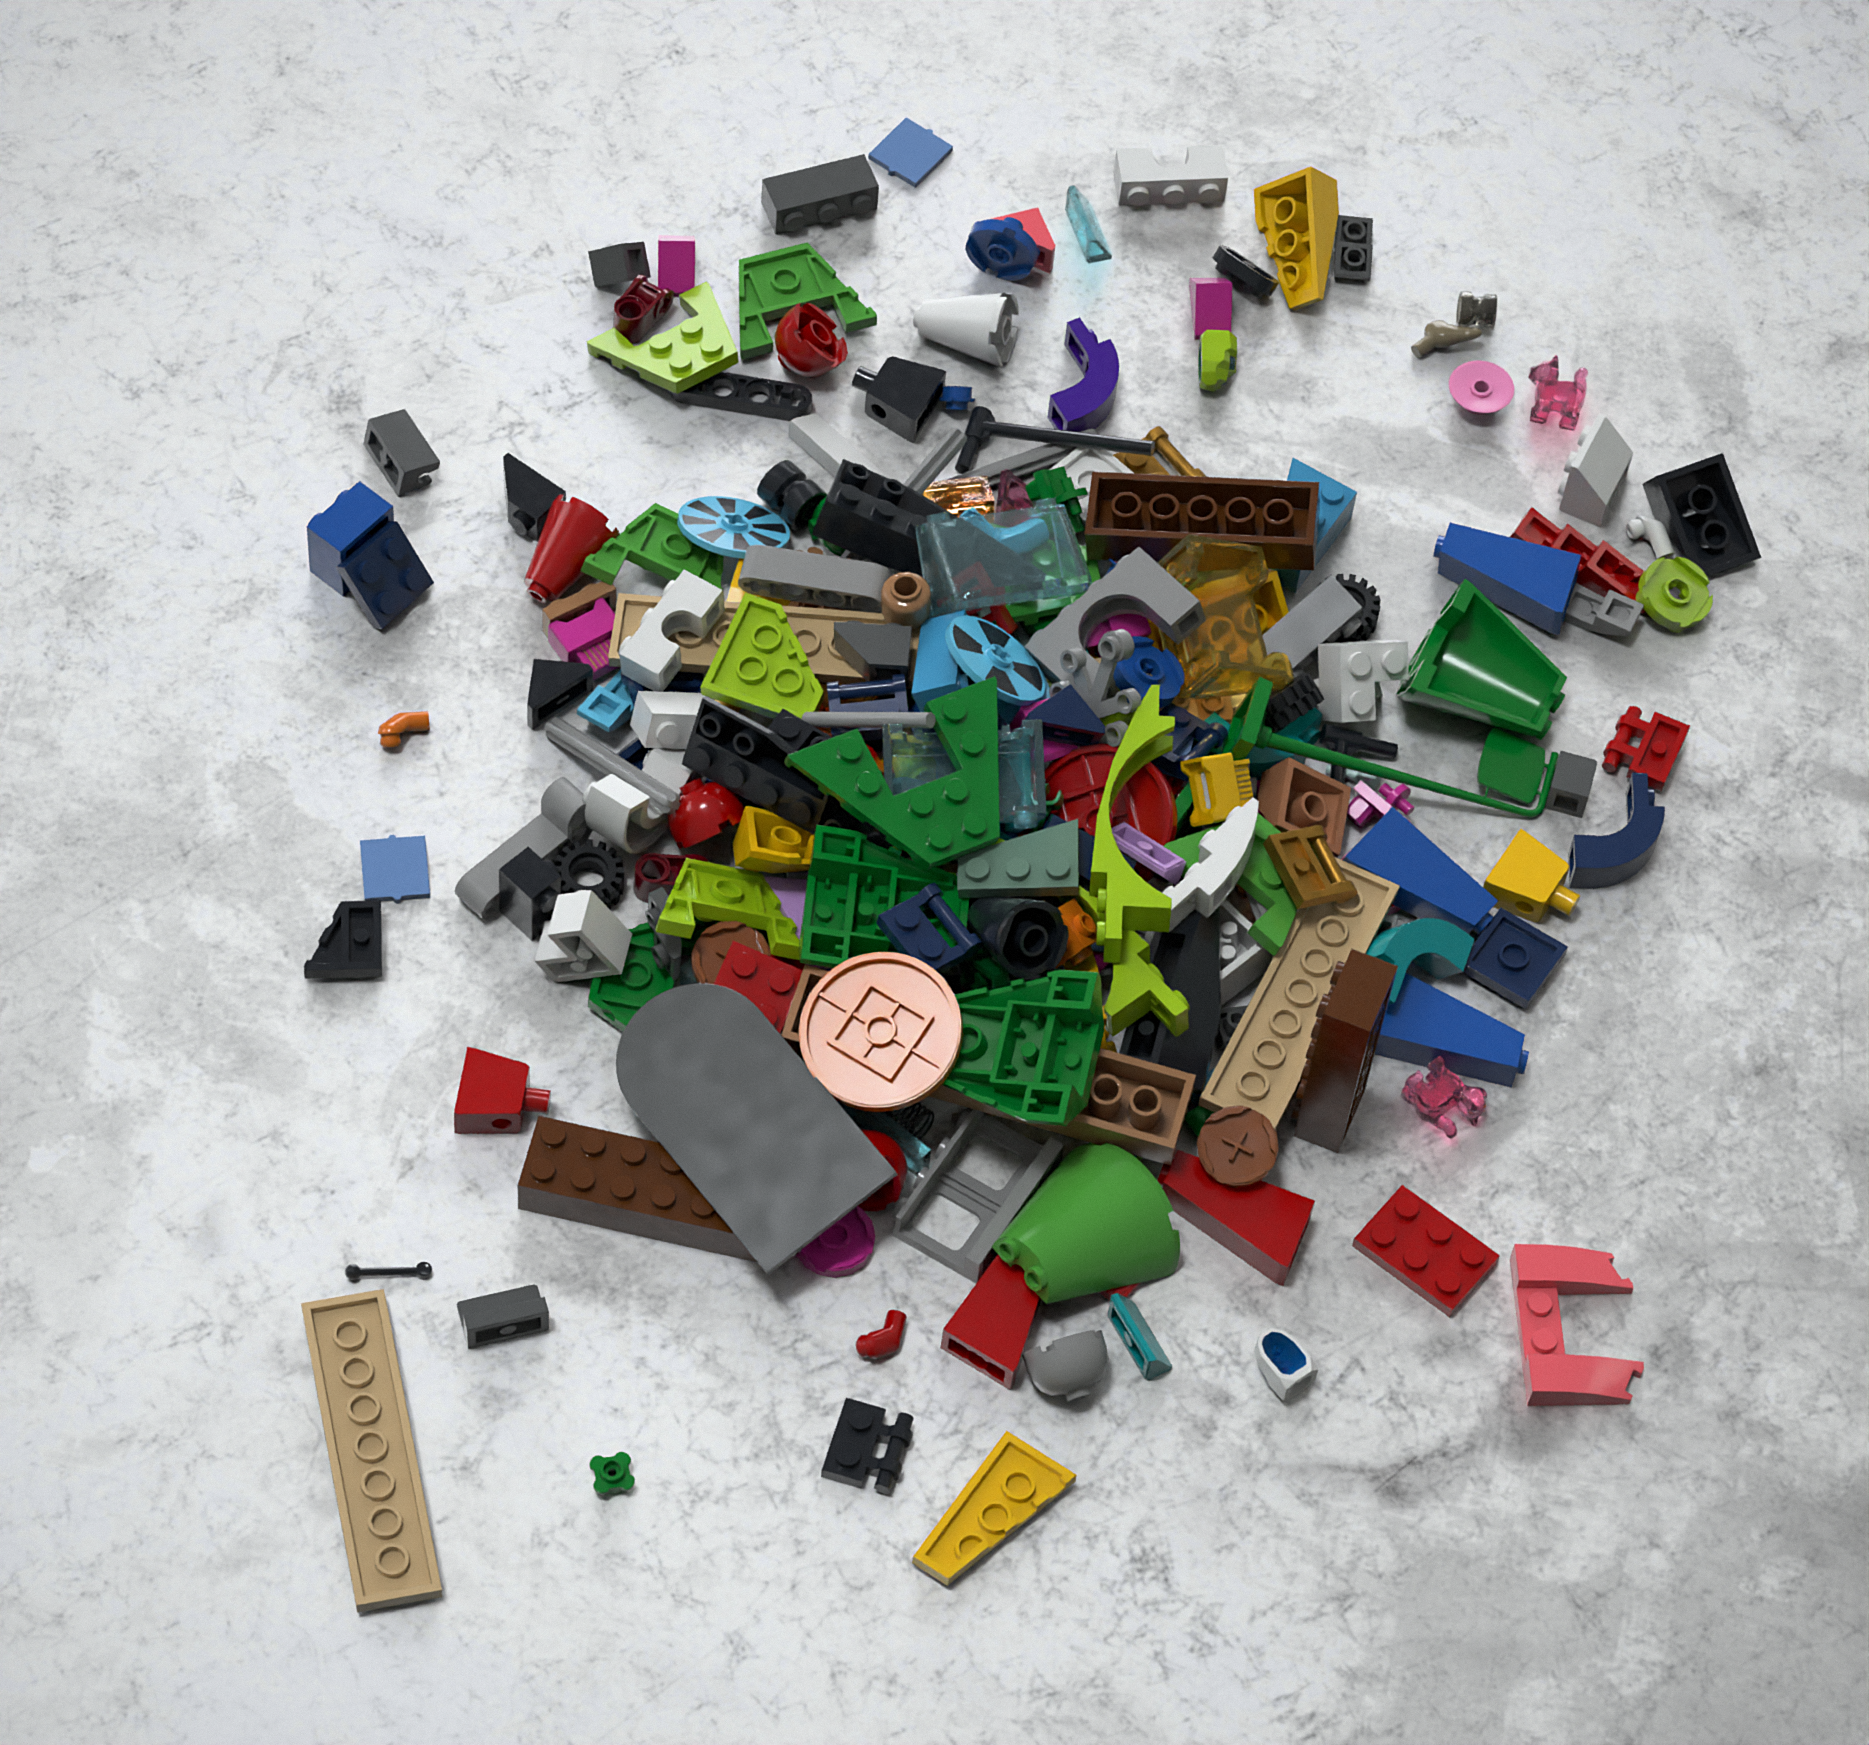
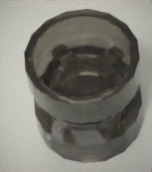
[1456,291,1497,330]

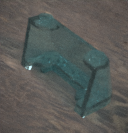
[915,498,1092,618]
[882,719,1046,828]

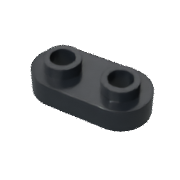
[1212,245,1279,298]

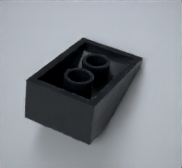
[1642,453,1762,577]

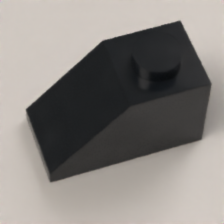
[503,453,566,542]

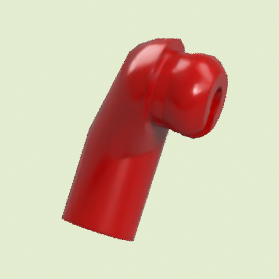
[855,1310,907,1359]

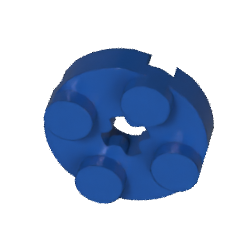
[965,217,1040,281]
[1113,636,1185,708]

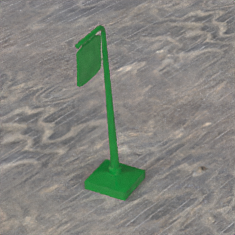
[1221,677,1559,818]

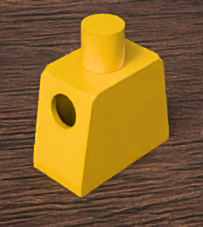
[1483,829,1581,923]

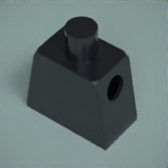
[852,356,946,443]

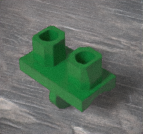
[1025,466,1088,537]

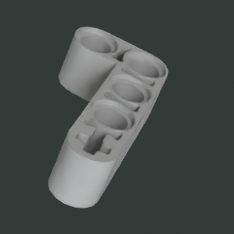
[738,545,892,613]
[454,777,593,920]

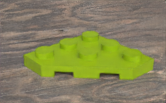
[700,593,824,719]

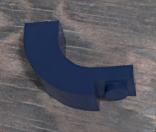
[1568,773,1665,889]

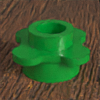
[589,1452,635,1495]

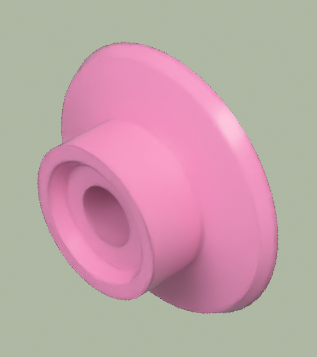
[1449,360,1514,415]

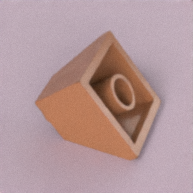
[1257,757,1351,857]

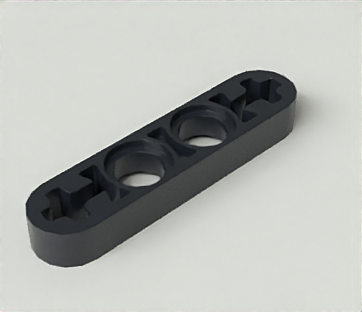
[670,372,812,421]

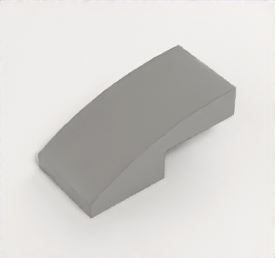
[1564,584,1644,636]

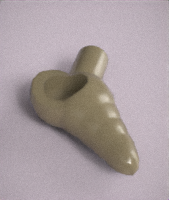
[1411,320,1482,358]

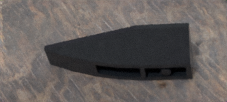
[811,459,1045,599]
[682,696,894,850]
[1119,876,1221,1094]

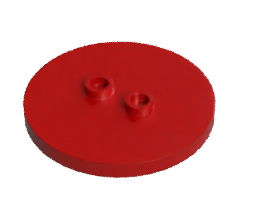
[1024,744,1177,898]

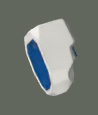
[1254,1328,1318,1401]

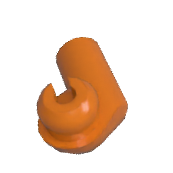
[378,711,430,747]

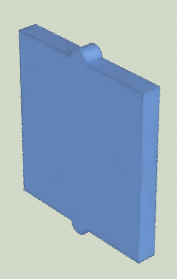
[868,117,953,188]
[360,835,430,904]

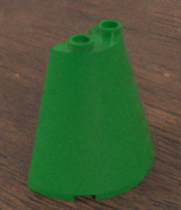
[1396,579,1567,740]

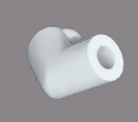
[1626,515,1675,559]

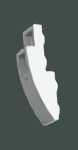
[1163,798,1259,933]

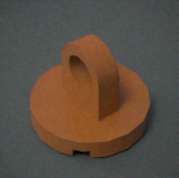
[691,921,771,984]
[1197,1105,1279,1188]

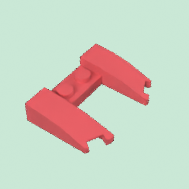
[1510,1244,1644,1406]

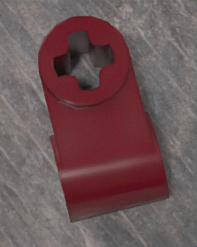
[613,274,674,344]
[633,853,709,903]

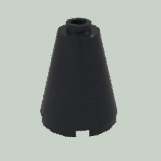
[967,897,1069,980]

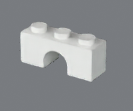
[1113,145,1228,206]
[618,570,725,692]

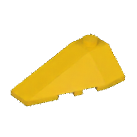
[1254,166,1339,311]
[733,806,899,874]

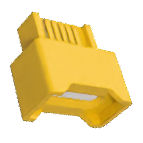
[1180,753,1253,827]

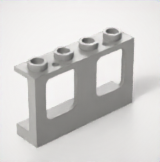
[892,1108,1064,1284]

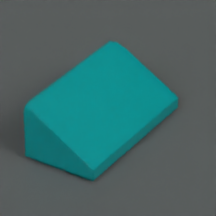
[1107,1293,1172,1381]

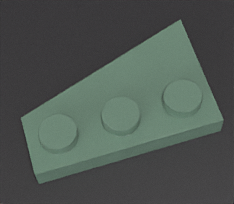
[957,819,1079,898]

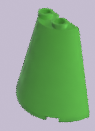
[992,1142,1180,1304]

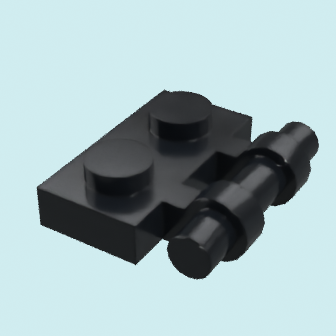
[821,1397,914,1493]

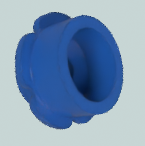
[939,386,975,410]

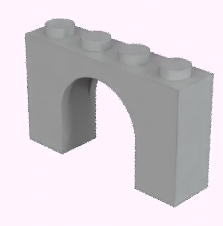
[1024,547,1206,700]

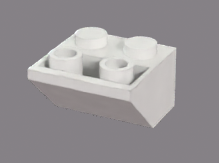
[1557,413,1633,527]

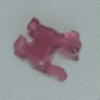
[1528,355,1588,431]
[1401,1056,1487,1139]

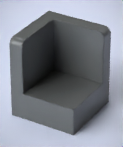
[588,241,651,287]
[1545,751,1597,818]

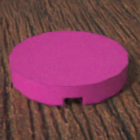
[796,1206,875,1278]

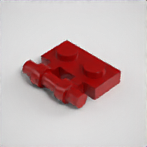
[1602,706,1690,791]

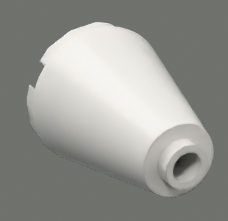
[913,292,1019,366]

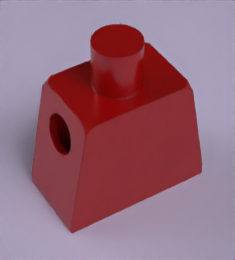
[454,1047,551,1134]

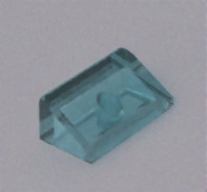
[1065,185,1112,264]

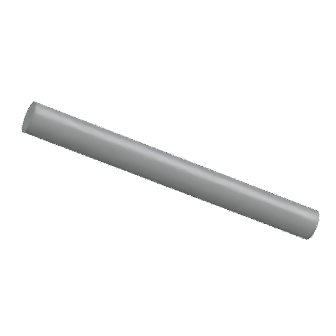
[802,712,936,728]

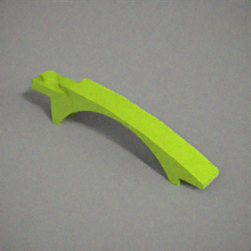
[1089,685,1175,963]
[993,838,1190,1037]

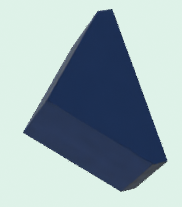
[1019,684,1105,747]

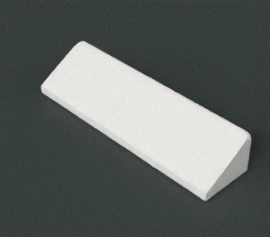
[789,413,888,478]

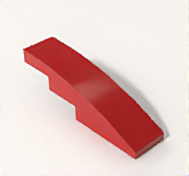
[1510,507,1645,614]

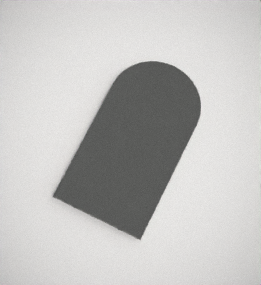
[616,983,897,1275]

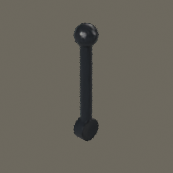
[345,1261,432,1280]

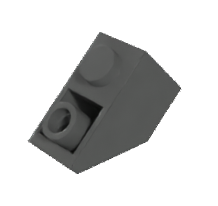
[834,620,913,687]

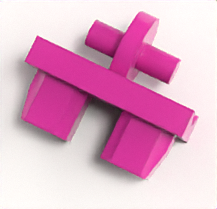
[1347,780,1414,828]

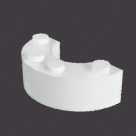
[582,748,703,854]

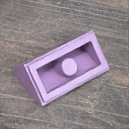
[1111,822,1186,885]

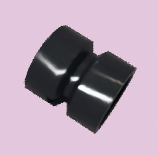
[757,460,827,531]

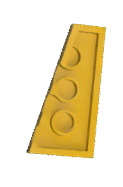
[912,1431,1077,1586]

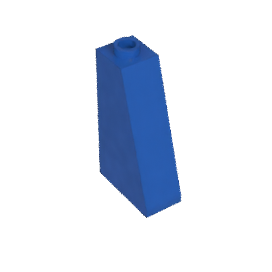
[1433,522,1581,635]
[1343,807,1498,935]
[1375,973,1529,1088]

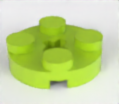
[1636,556,1713,633]

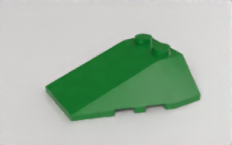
[798,825,969,968]
[941,970,1104,1126]

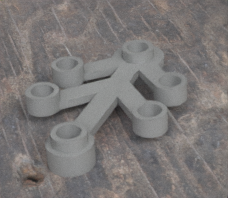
[1049,629,1141,748]

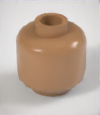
[881,572,931,629]

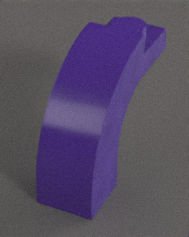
[1047,317,1119,432]

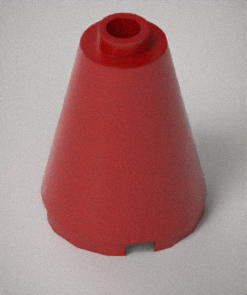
[524,494,620,603]

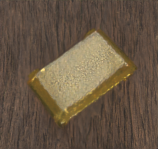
[1157,534,1294,700]

